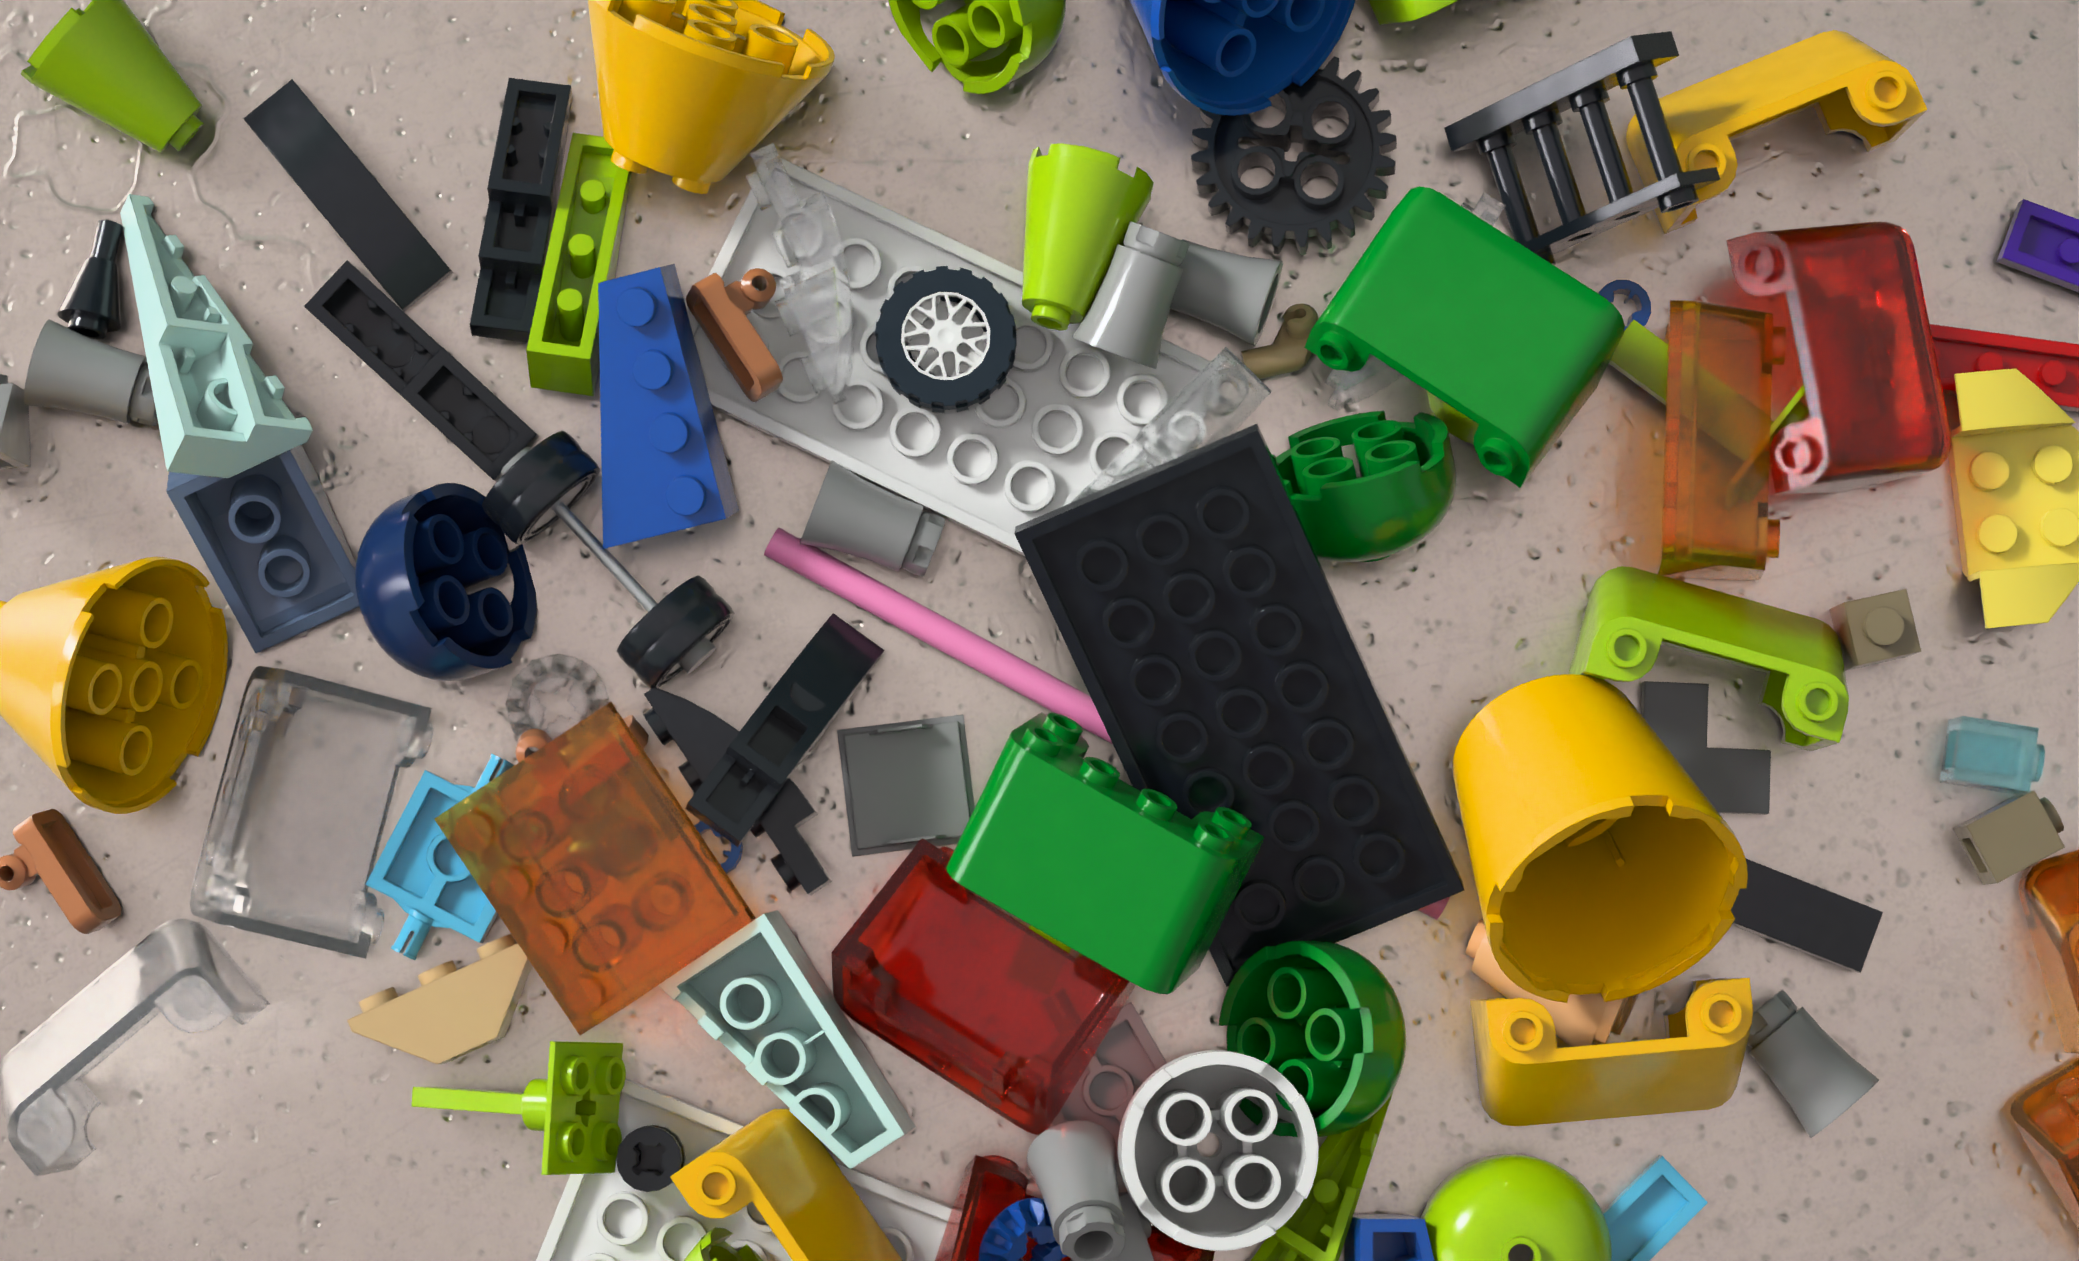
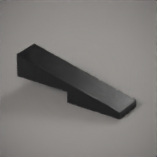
[304,260,537,480]
[1731,858,1883,973]

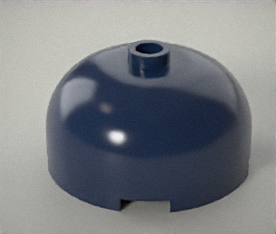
[355,483,536,681]

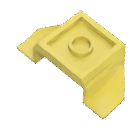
[1947,369,2079,629]

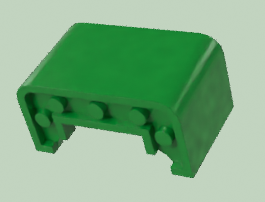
[946,712,1265,994]

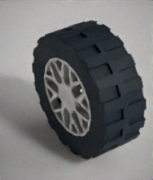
[875,266,1017,413]

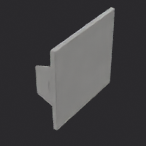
[837,715,975,857]

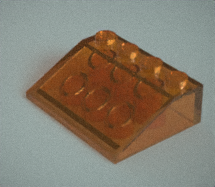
[434,702,756,1035]

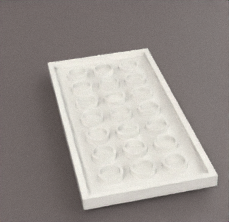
[688,152,1227,556]

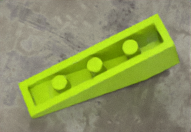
[526,133,632,396]

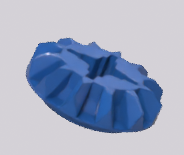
[978,1198,1067,1261]

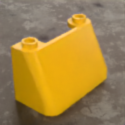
[1626,30,1927,234]
[1470,978,1753,1126]
[670,1109,903,1261]

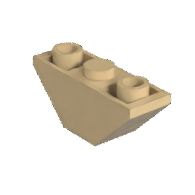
[347,934,537,1064]

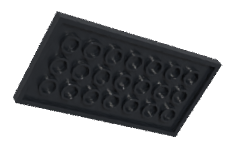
[1014,424,1464,987]

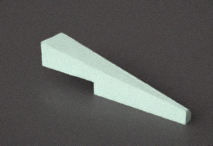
[120,194,313,478]

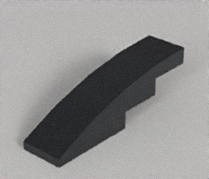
[470,78,572,343]

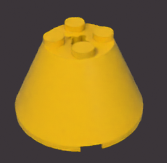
[588,0,835,194]
[0,556,228,814]

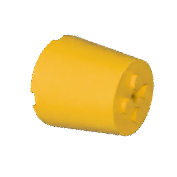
[1452,674,1748,1003]

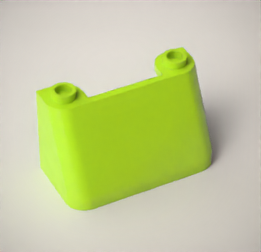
[1568,566,1849,751]

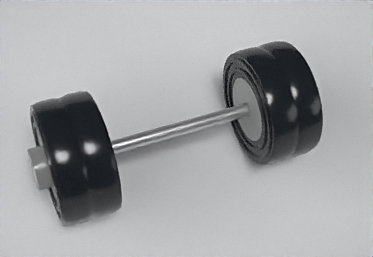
[482,431,735,689]

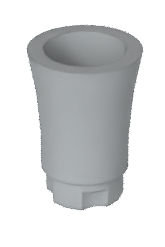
[1073,221,1189,369]
[1170,239,1283,346]
[24,319,158,427]
[800,460,946,577]
[1747,990,1879,1138]
[1027,1120,1125,1261]

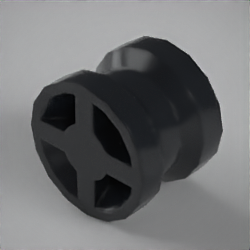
[616,1125,686,1192]

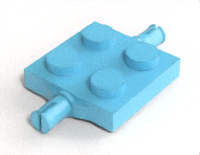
[365,753,542,960]

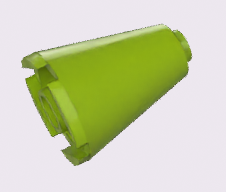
[21,0,204,153]
[1022,143,1154,331]

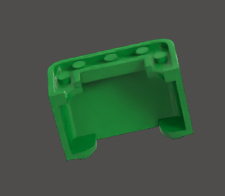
[1304,186,1625,488]

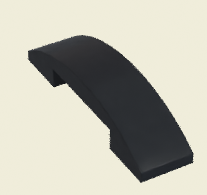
[243,79,452,312]

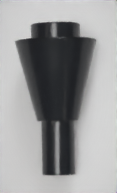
[57,220,123,339]

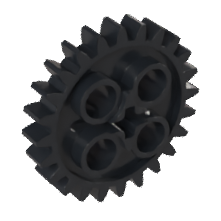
[1191,56,1397,255]

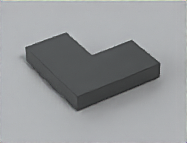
[1641,681,1771,815]

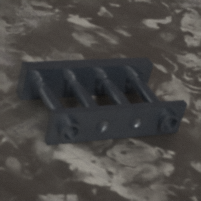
[1444,31,1720,265]

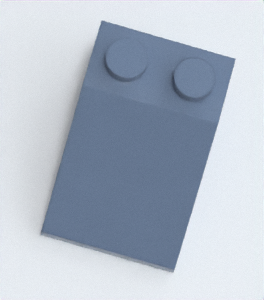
[166,445,359,653]

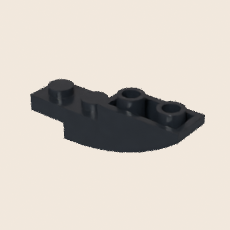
[685,613,885,847]
[643,687,832,895]

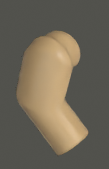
[1241,303,1319,382]

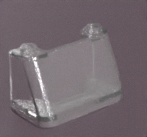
[190,666,433,959]
[0,919,270,1176]

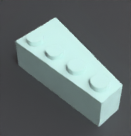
[657,910,916,1169]

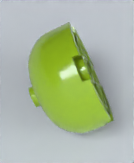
[888,0,1066,94]
[1421,1154,1612,1261]

